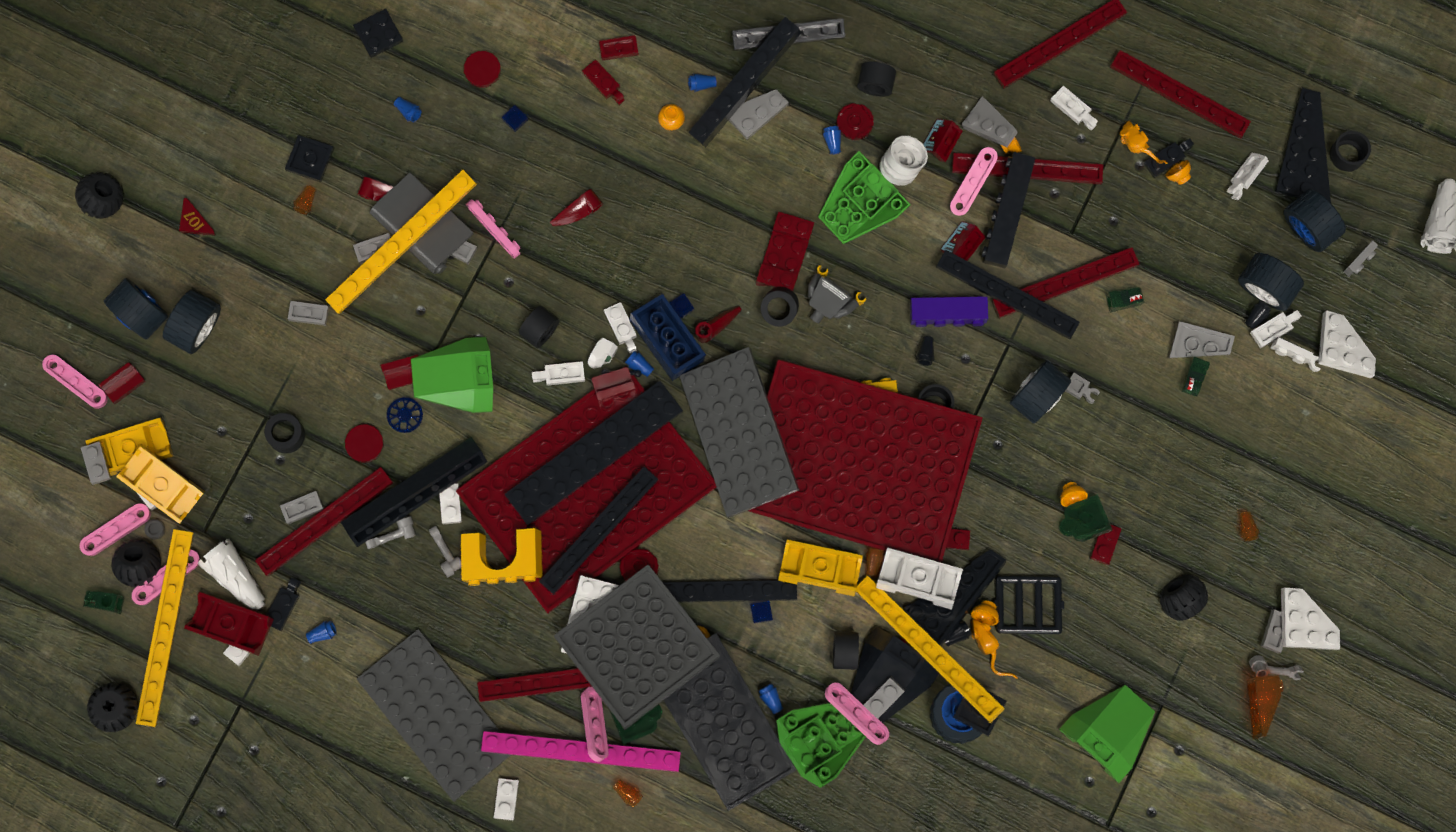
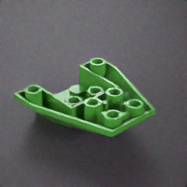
[818,151,911,244]
[411,337,493,413]
[1059,685,1155,783]
[776,703,866,788]

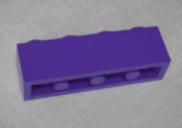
[910,297,988,327]

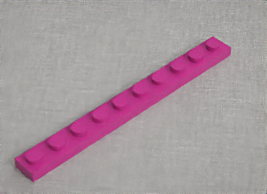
[481,731,681,772]

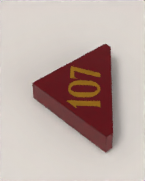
[179,198,215,236]

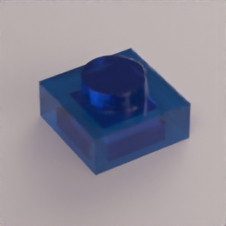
[501,105,528,132]
[670,293,695,319]
[750,601,773,624]

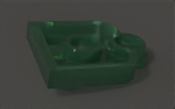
[1059,494,1112,542]
[609,704,662,745]

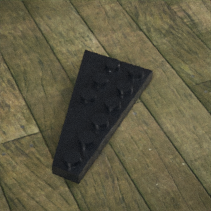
[1275,88,1331,203]
[904,549,1006,647]

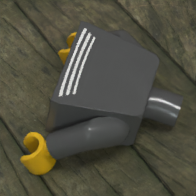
[808,265,867,324]

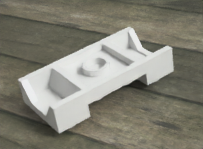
[876,548,963,610]
[560,576,619,653]

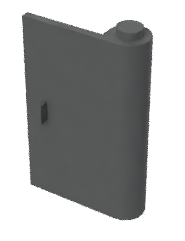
[370,173,474,274]

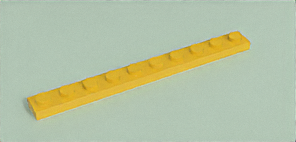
[325,170,477,314]
[136,529,194,727]
[856,575,1004,723]

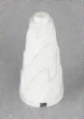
[1420,179,1456,254]
[198,538,265,612]

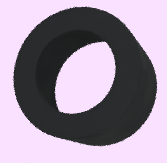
[857,61,896,97]
[1330,131,1371,172]
[761,287,799,327]
[519,306,560,348]
[918,384,954,409]
[264,413,305,454]
[833,631,859,670]

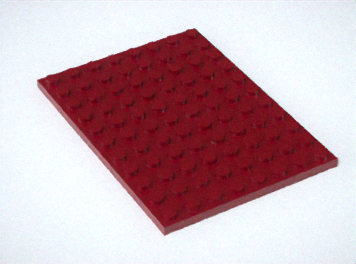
[748,360,983,563]
[456,366,717,614]

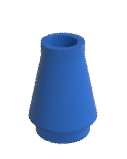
[688,73,716,92]
[394,97,422,122]
[823,126,841,155]
[625,351,654,377]
[306,620,337,644]
[759,683,783,714]

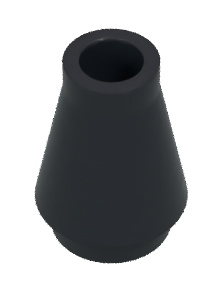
[1244,301,1271,330]
[916,336,935,366]
[945,621,972,647]

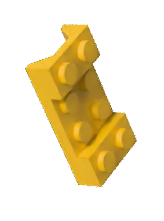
[85,418,173,476]
[116,445,205,524]
[778,540,863,597]

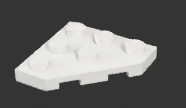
[1318,310,1376,378]
[1281,588,1340,650]

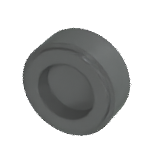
[144,519,165,540]

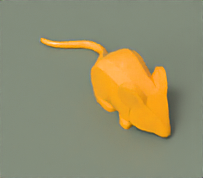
[1120,121,1168,164]
[971,619,1018,679]

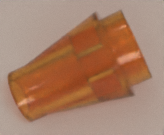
[293,186,316,215]
[1239,511,1260,541]
[866,548,885,577]
[613,779,643,808]

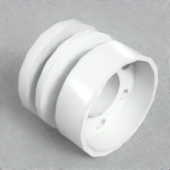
[880,136,928,186]

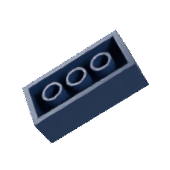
[630,294,706,381]

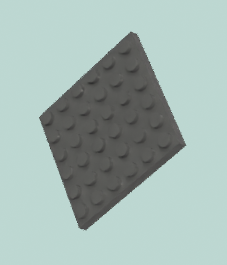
[554,565,720,729]

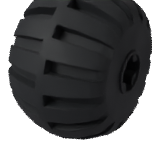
[75,172,123,219]
[111,540,161,587]
[1160,574,1208,621]
[87,683,138,732]

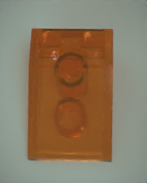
[1247,675,1283,740]

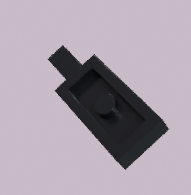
[1143,138,1194,178]
[266,577,301,631]

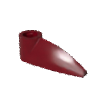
[357,177,393,201]
[550,189,603,226]
[695,306,741,343]

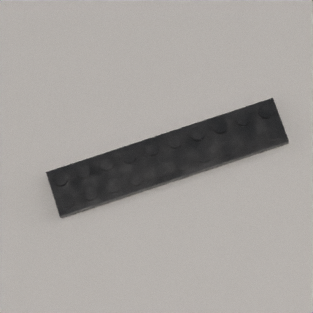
[505,381,683,526]

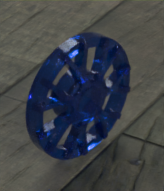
[387,397,423,433]

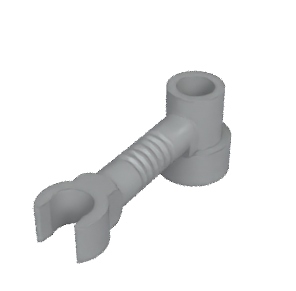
[366,516,416,549]
[429,526,461,578]
[1249,655,1304,680]

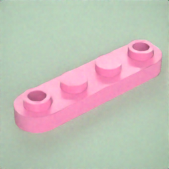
[950,147,998,216]
[466,199,521,259]
[42,355,108,409]
[80,503,151,556]
[132,550,200,605]
[825,683,889,745]
[581,687,609,762]

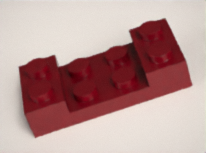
[756,212,815,291]
[184,592,274,656]

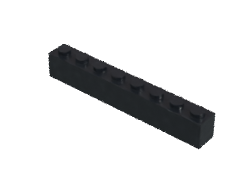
[688,17,801,148]
[341,437,488,547]

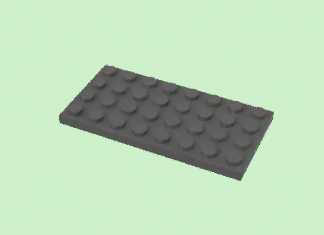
[680,347,799,518]
[357,629,511,802]

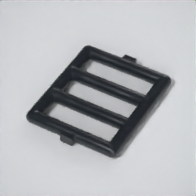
[994,575,1064,634]

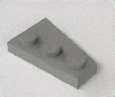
[728,89,789,140]
[961,96,1017,147]
[1169,321,1235,358]

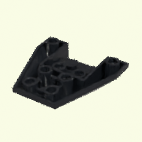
[851,627,939,723]

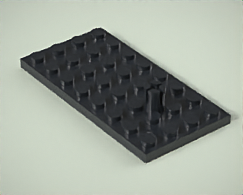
[664,633,796,811]

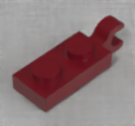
[582,60,625,105]

